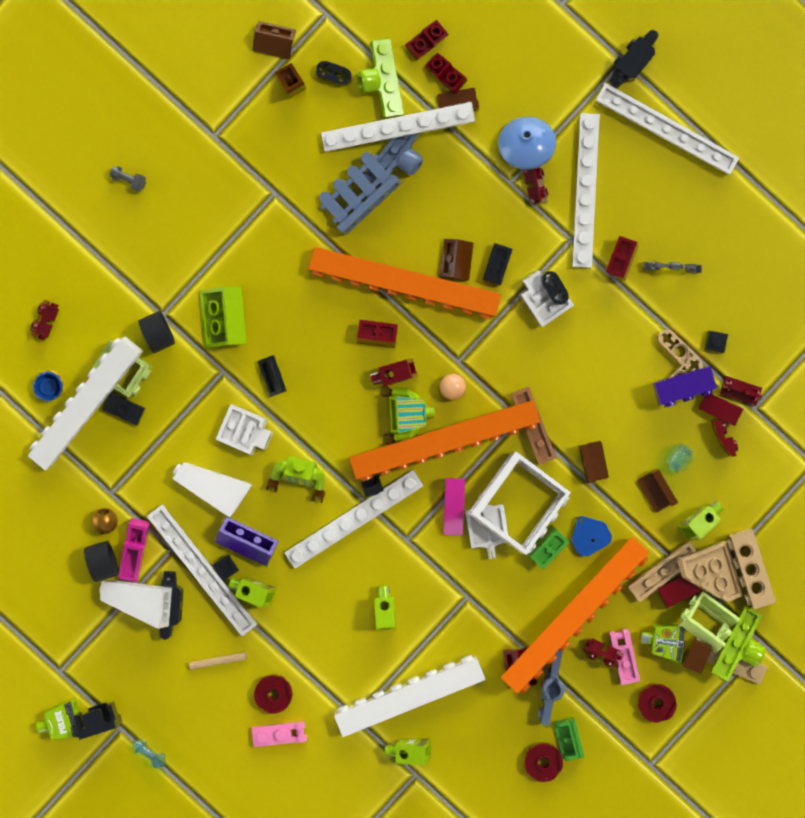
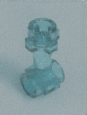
[132,739,166,769]

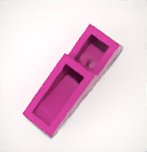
[443,478,465,535]
[118,518,151,582]

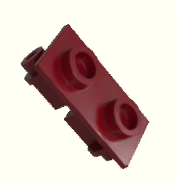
[523,167,549,205]
[30,300,59,341]
[720,376,762,406]
[582,638,624,668]

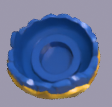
[33,370,64,401]

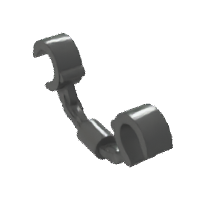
[643,261,702,273]

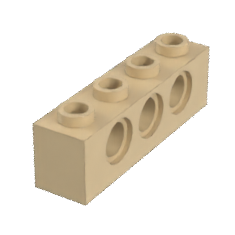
[726,528,776,610]

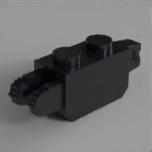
[608,29,659,89]
[159,571,184,640]

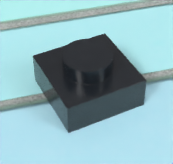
[704,331,728,353]
[361,475,384,497]
[213,554,239,581]

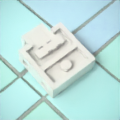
[519,270,574,327]
[216,404,274,455]

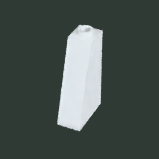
[173,462,253,518]
[99,580,172,628]

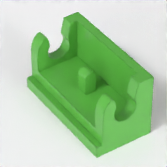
[527,525,569,570]
[553,717,584,761]

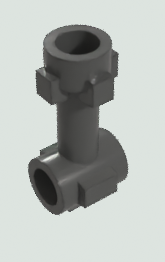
[109,166,146,192]

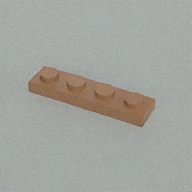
[511,387,557,465]

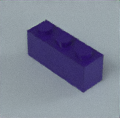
[652,366,717,408]
[215,516,279,567]

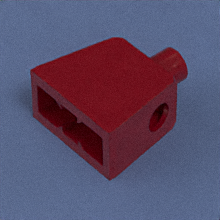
[370,358,418,386]

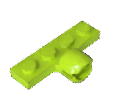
[357,39,404,118]
[710,605,766,682]

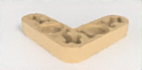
[657,330,703,378]

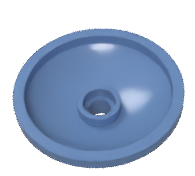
[498,117,556,170]

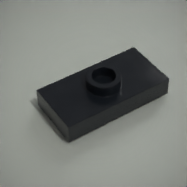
[482,243,513,286]
[258,355,287,397]
[102,392,146,426]

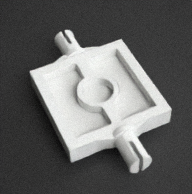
[465,494,508,559]

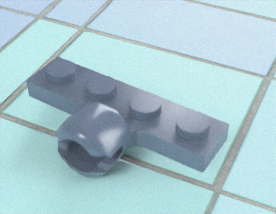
[365,114,423,187]
[538,649,565,726]

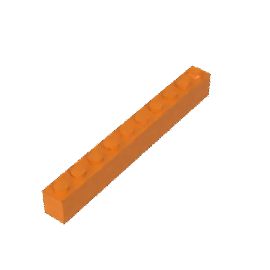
[309,247,501,320]
[349,400,540,482]
[500,537,649,695]

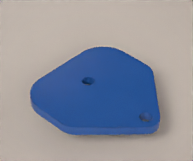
[572,516,612,556]

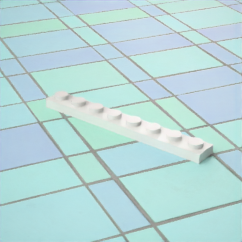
[595,83,739,175]
[321,102,475,152]
[572,113,600,268]
[285,470,423,568]
[147,504,258,636]

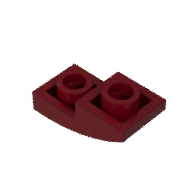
[405,20,449,61]
[425,53,468,94]
[698,394,744,426]
[711,419,738,457]

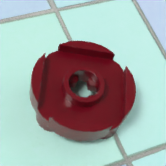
[254,674,293,714]
[638,683,677,723]
[524,742,563,782]

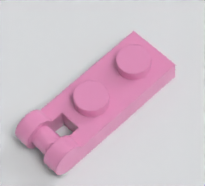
[609,628,640,685]
[252,721,307,747]

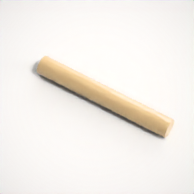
[189,652,247,670]

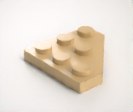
[677,541,743,602]

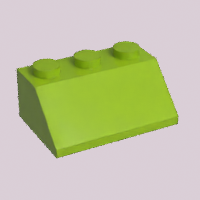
[199,286,247,348]

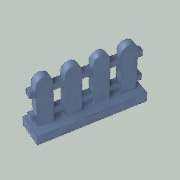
[319,152,403,235]

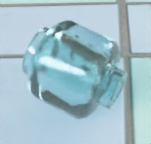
[665,443,694,473]

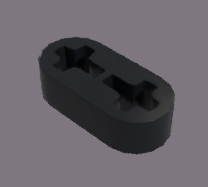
[316,61,352,86]
[540,271,569,305]

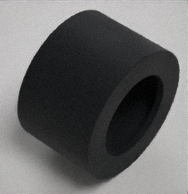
[138,311,175,353]
[84,541,119,582]

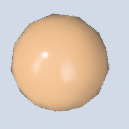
[439,373,466,400]

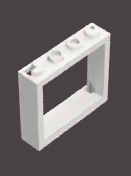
[468,451,571,555]

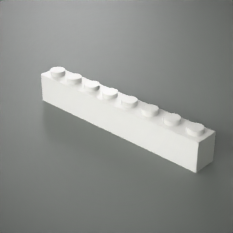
[28,336,143,471]
[334,655,486,737]

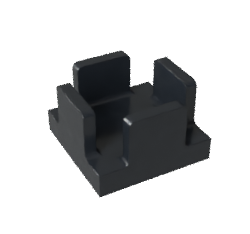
[74,701,122,740]

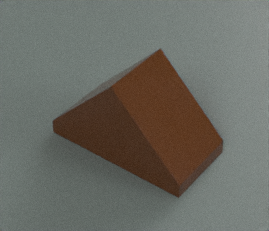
[275,63,306,98]
[681,639,712,674]

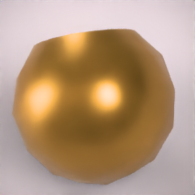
[91,508,118,535]

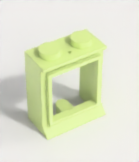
[89,340,152,398]
[678,591,740,654]

